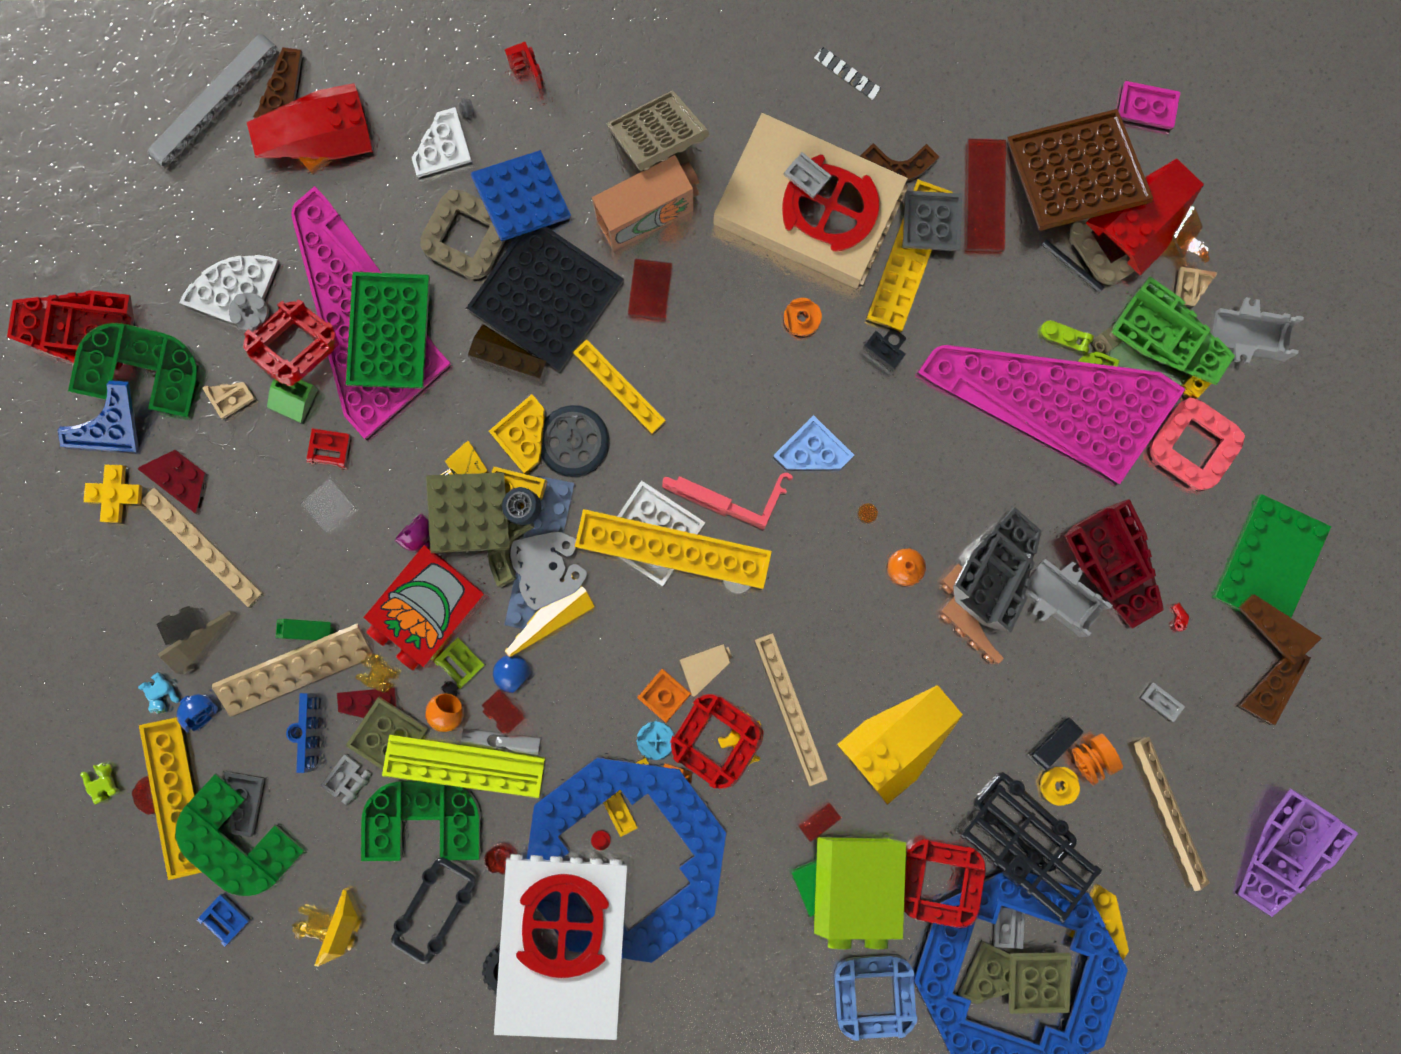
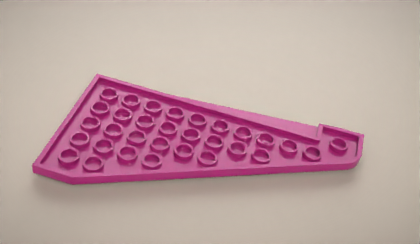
[918,345,1185,485]

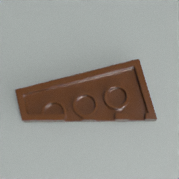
[253,47,303,118]
[1238,594,1322,665]
[1239,655,1311,725]

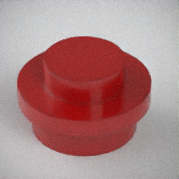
[591,830,611,850]

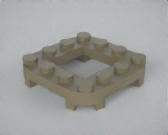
[420,189,505,280]
[1069,218,1136,285]

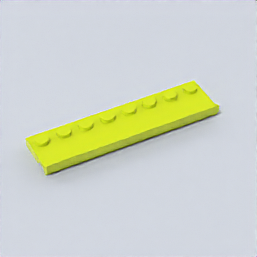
[382,735,545,798]

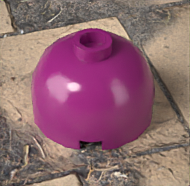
[395,513,430,551]

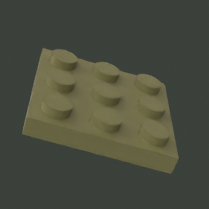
[345,696,428,770]
[1009,953,1071,1014]

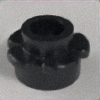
[441,681,458,696]

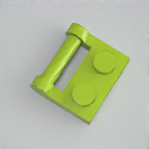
[434,637,485,689]

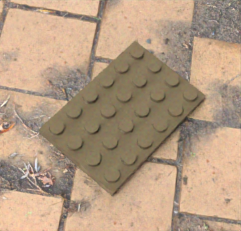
[606,90,710,171]

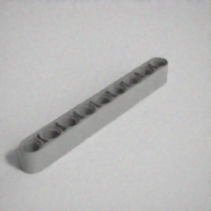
[148,34,277,167]

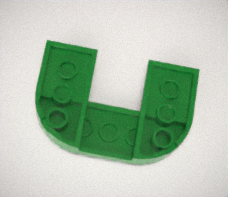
[68,323,196,417]
[176,773,305,896]
[361,781,481,861]

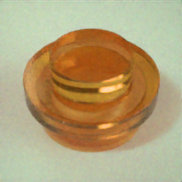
[858,503,878,523]

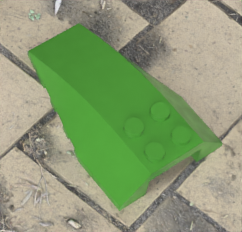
[1111,276,1235,385]

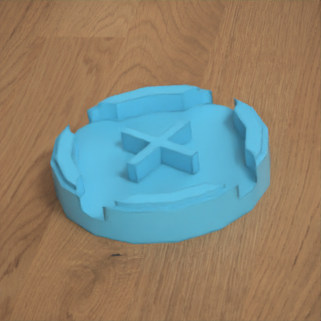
[637,721,674,760]

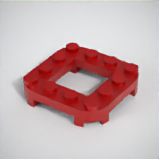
[243,299,339,386]
[670,694,764,789]
[904,839,986,928]

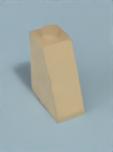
[680,644,732,696]

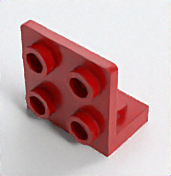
[504,41,544,89]

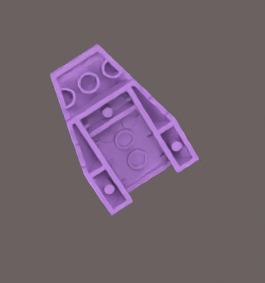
[1238,788,1358,917]

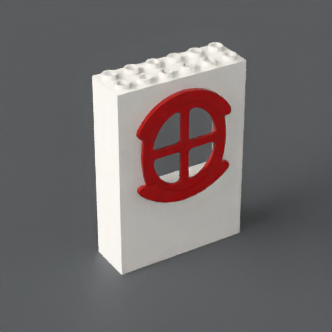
[494,854,627,1040]

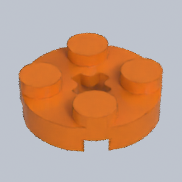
[784,298,822,336]

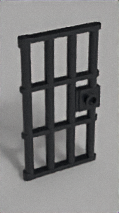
[960,785,1102,923]

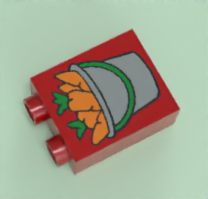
[363,545,489,671]

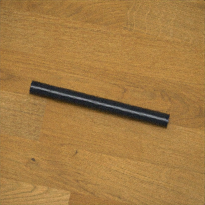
[1042,239,1105,293]

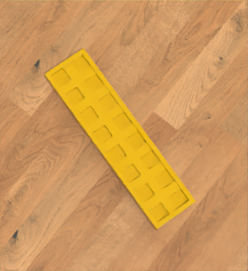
[866,179,953,332]

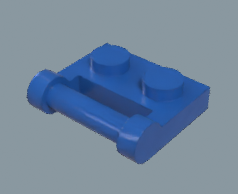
[197,894,250,947]

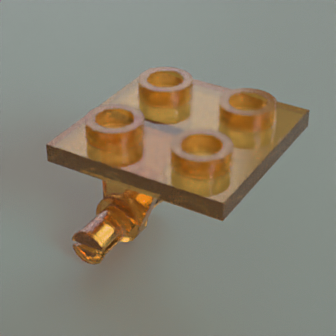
[1173,206,1210,263]

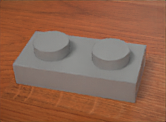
[1141,683,1185,722]

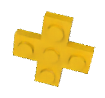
[84,465,142,523]

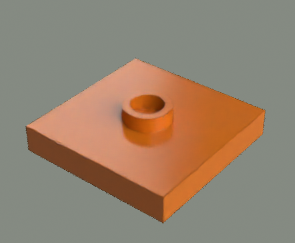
[637,669,691,723]

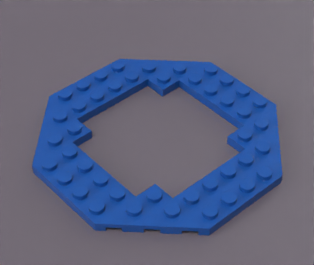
[527,757,726,963]
[914,871,1128,1054]

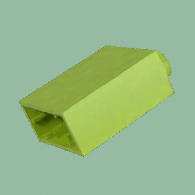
[814,837,906,949]

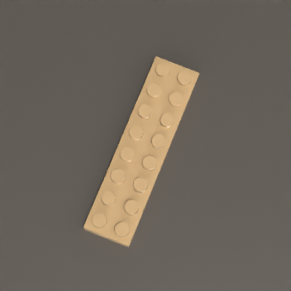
[212,624,374,717]

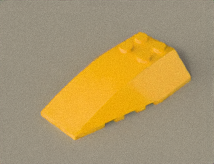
[837,685,963,805]

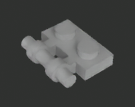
[320,754,371,806]

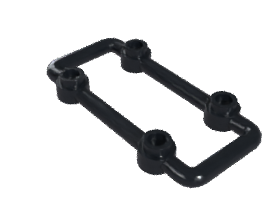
[975,773,1077,872]
[391,857,476,964]

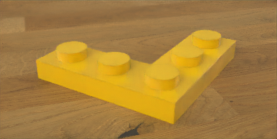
[603,757,650,837]

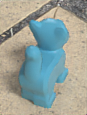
[138,672,180,714]

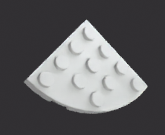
[179,255,280,324]

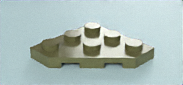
[958,940,1010,1005]

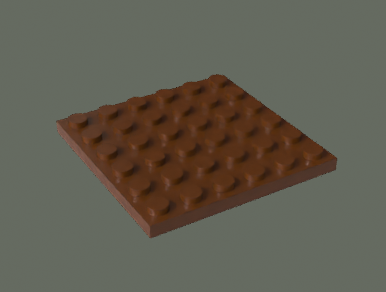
[1007,109,1153,231]

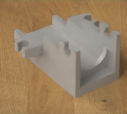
[1212,297,1304,364]
[1025,559,1113,637]

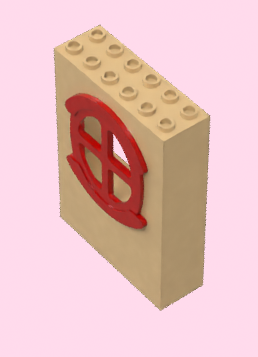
[714,113,908,289]

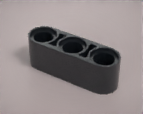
[1030,717,1084,771]

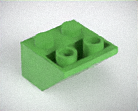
[267,379,318,423]

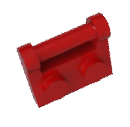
[307,428,351,468]

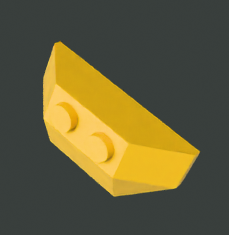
[314,888,362,967]

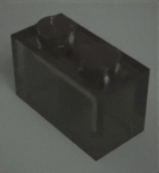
[156,606,206,645]

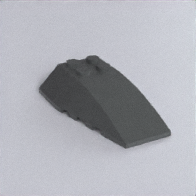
[953,507,1042,633]

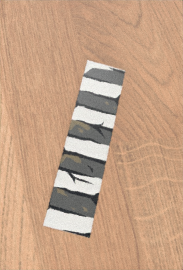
[814,47,881,100]

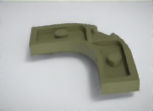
[488,519,534,587]

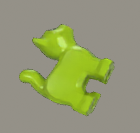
[80,763,120,805]

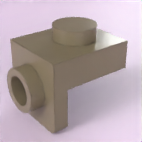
[1091,325,1123,354]

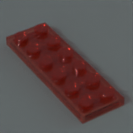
[966,139,1006,252]

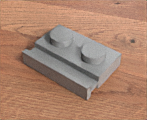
[784,152,831,199]
[993,906,1025,949]

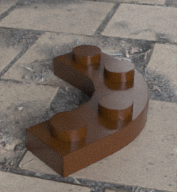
[860,143,940,181]

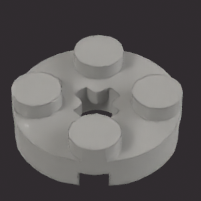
[229,293,269,331]

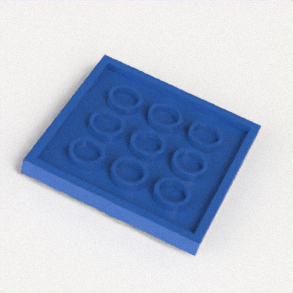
[471,150,571,241]

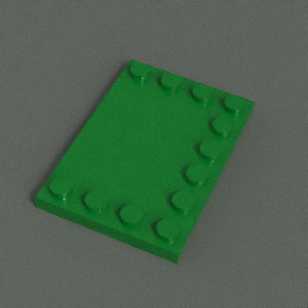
[346,272,430,389]
[1213,494,1332,618]

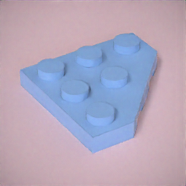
[773,415,854,470]

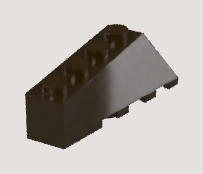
[468,324,548,383]

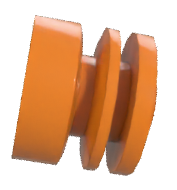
[1072,733,1123,785]

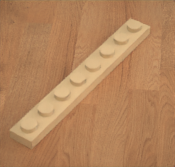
[141,488,263,607]
[755,633,828,786]
[1134,737,1210,891]

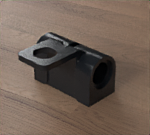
[863,329,906,371]

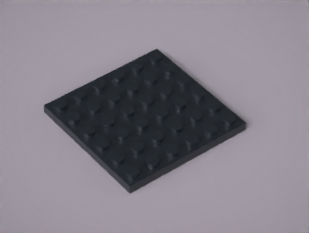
[466,227,624,372]

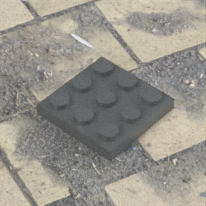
[902,190,963,251]

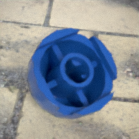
[176,694,218,733]

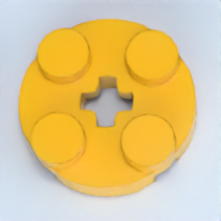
[1039,766,1080,806]

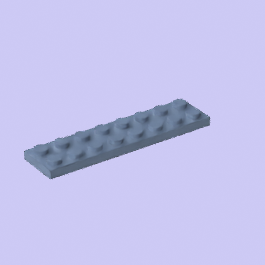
[504,475,575,629]

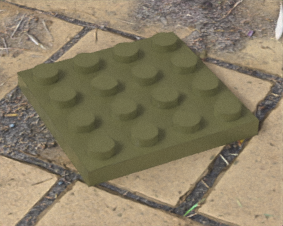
[426,472,510,553]

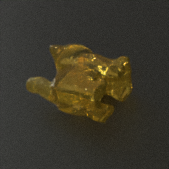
[355,654,397,692]
[291,906,333,942]

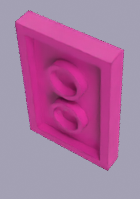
[1118,81,1180,130]

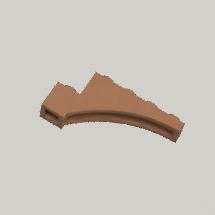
[939,564,1004,664]

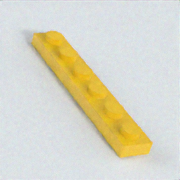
[573,339,666,434]

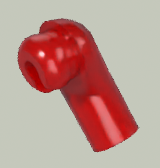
[1171,602,1189,632]

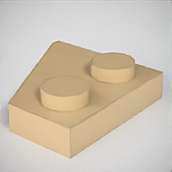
[1175,267,1217,308]
[202,382,255,419]

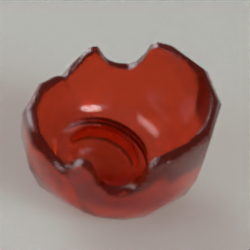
[484,844,515,875]

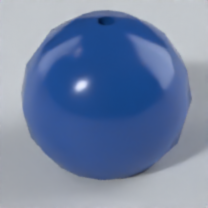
[493,655,531,693]

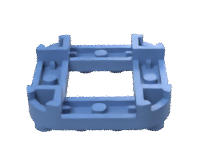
[834,955,917,1041]

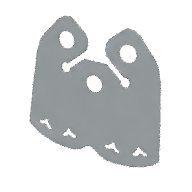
[511,532,587,610]

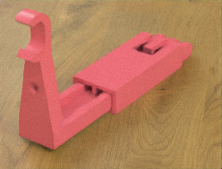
[662,473,793,530]

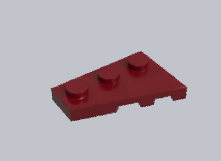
[337,687,398,718]

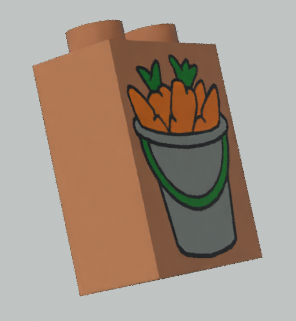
[592,155,699,252]

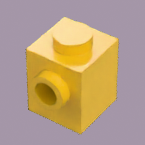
[1181,375,1212,399]

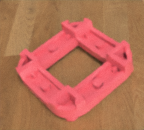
[1149,398,1245,490]

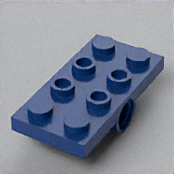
[286,693,319,773]

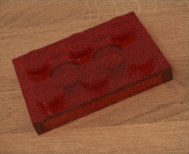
[628,259,672,320]

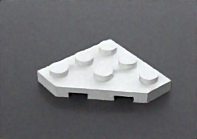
[412,107,472,177]

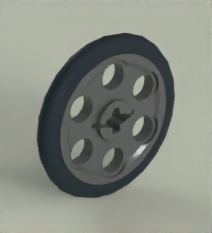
[541,405,609,476]

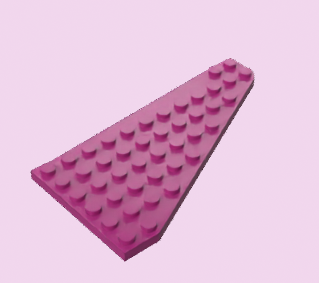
[291,186,451,440]

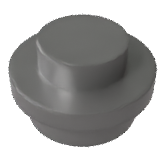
[459,98,473,117]

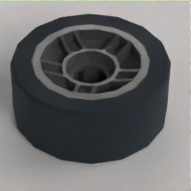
[502,487,541,525]

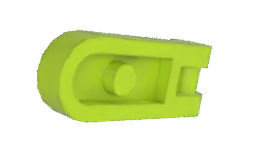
[1039,320,1094,354]

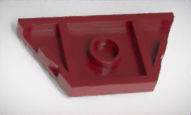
[138,450,207,514]

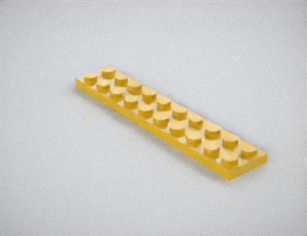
[575,509,772,589]

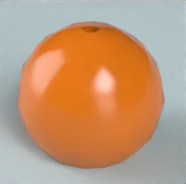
[425,693,464,732]

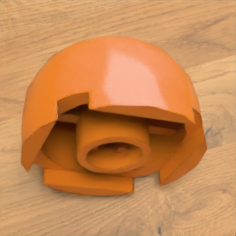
[887,548,926,586]

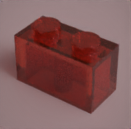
[481,689,527,734]
[797,801,842,842]

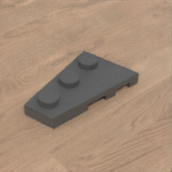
[224,772,265,837]

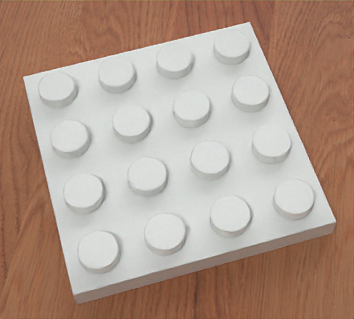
[617,480,705,587]

